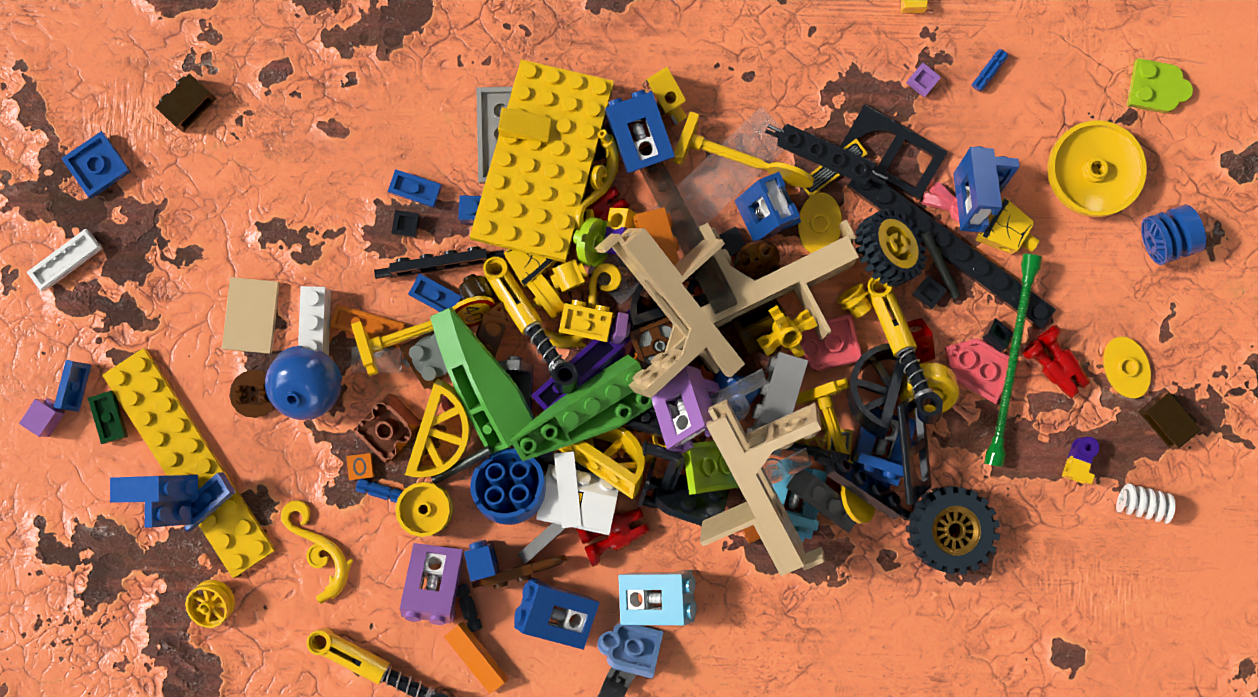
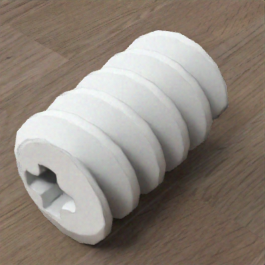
[1116,483,1175,524]

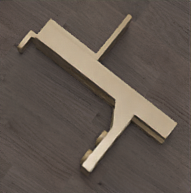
[697,220,859,341]
[595,228,745,398]
[700,399,825,576]

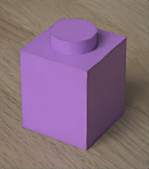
[19,398,65,437]

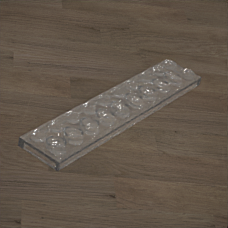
[587,107,785,306]

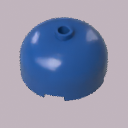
[265,346,342,421]
[470,448,546,525]

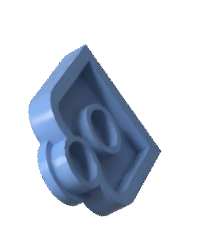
[597,623,663,679]

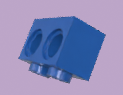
[464,540,500,581]

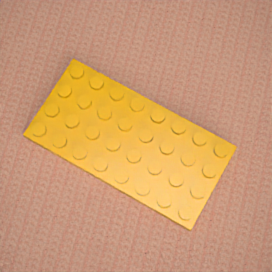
[470,59,614,263]

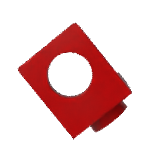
[907,318,935,364]

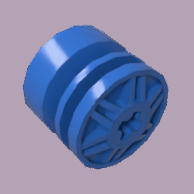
[1141,204,1206,265]

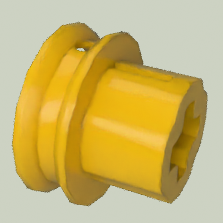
[837,283,872,318]

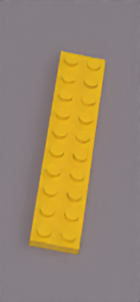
[102,348,276,578]

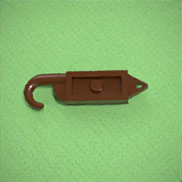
[475,301,508,358]
[471,555,567,589]

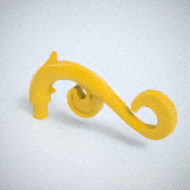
[574,129,619,230]
[540,263,622,349]
[281,500,353,604]

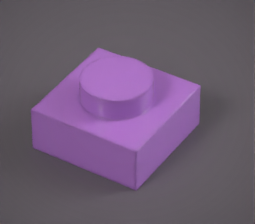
[906,62,941,97]
[609,312,631,344]

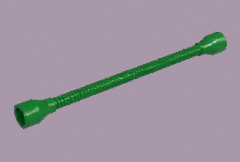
[984,254,1042,467]

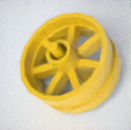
[526,274,564,319]
[185,580,235,628]

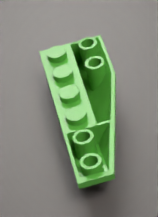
[430,307,535,453]
[510,355,653,461]

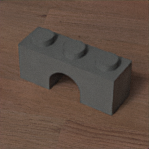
[786,468,856,533]

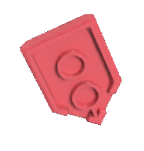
[788,313,862,372]
[945,338,1020,404]

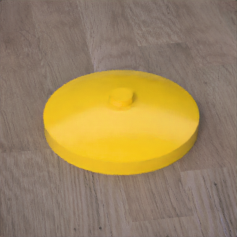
[1047,120,1147,217]

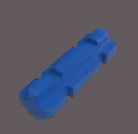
[972,49,1009,92]
[356,479,403,503]

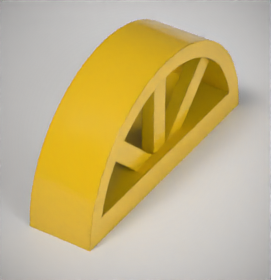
[405,379,472,477]
[558,426,645,499]

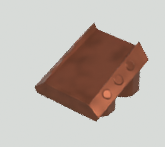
[353,393,422,464]

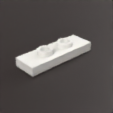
[27,229,103,292]

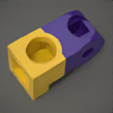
[605,208,638,255]
[1062,437,1099,484]

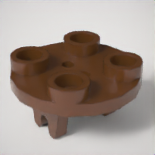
[734,240,780,281]
[229,370,275,418]

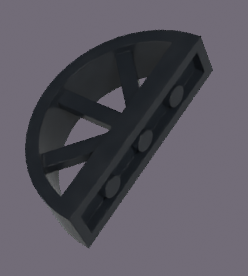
[628,269,725,331]
[847,343,904,439]

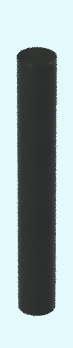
[921,231,961,299]
[431,445,494,484]

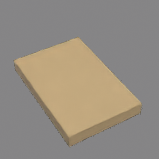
[222,277,280,354]

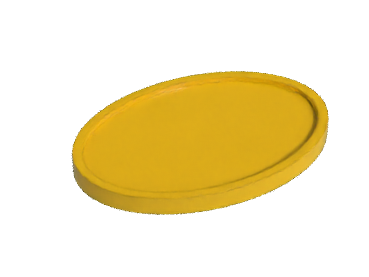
[798,193,842,254]
[1103,336,1151,399]

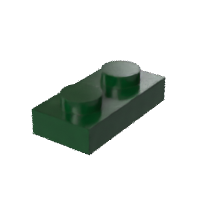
[88,391,128,445]

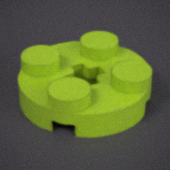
[573,217,608,267]

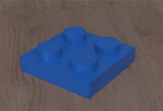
[61,131,131,199]

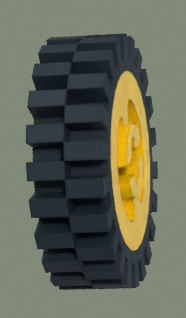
[855,209,927,287]

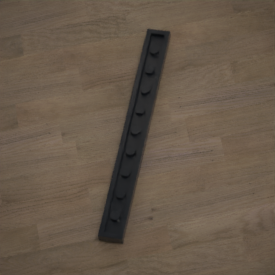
[847,178,1056,329]

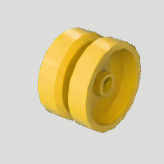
[395,482,454,537]

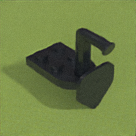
[637,441,729,526]

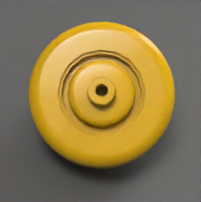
[899,363,959,415]

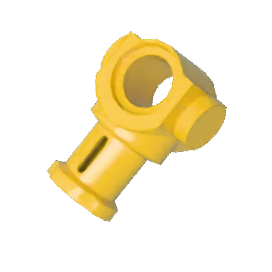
[550,259,587,293]

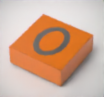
[346,453,375,480]

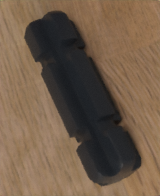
[456,584,482,632]

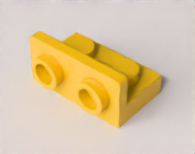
[559,300,616,342]

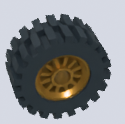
[906,486,1000,574]

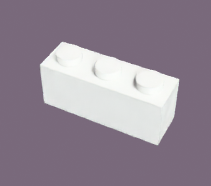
[298,286,331,356]

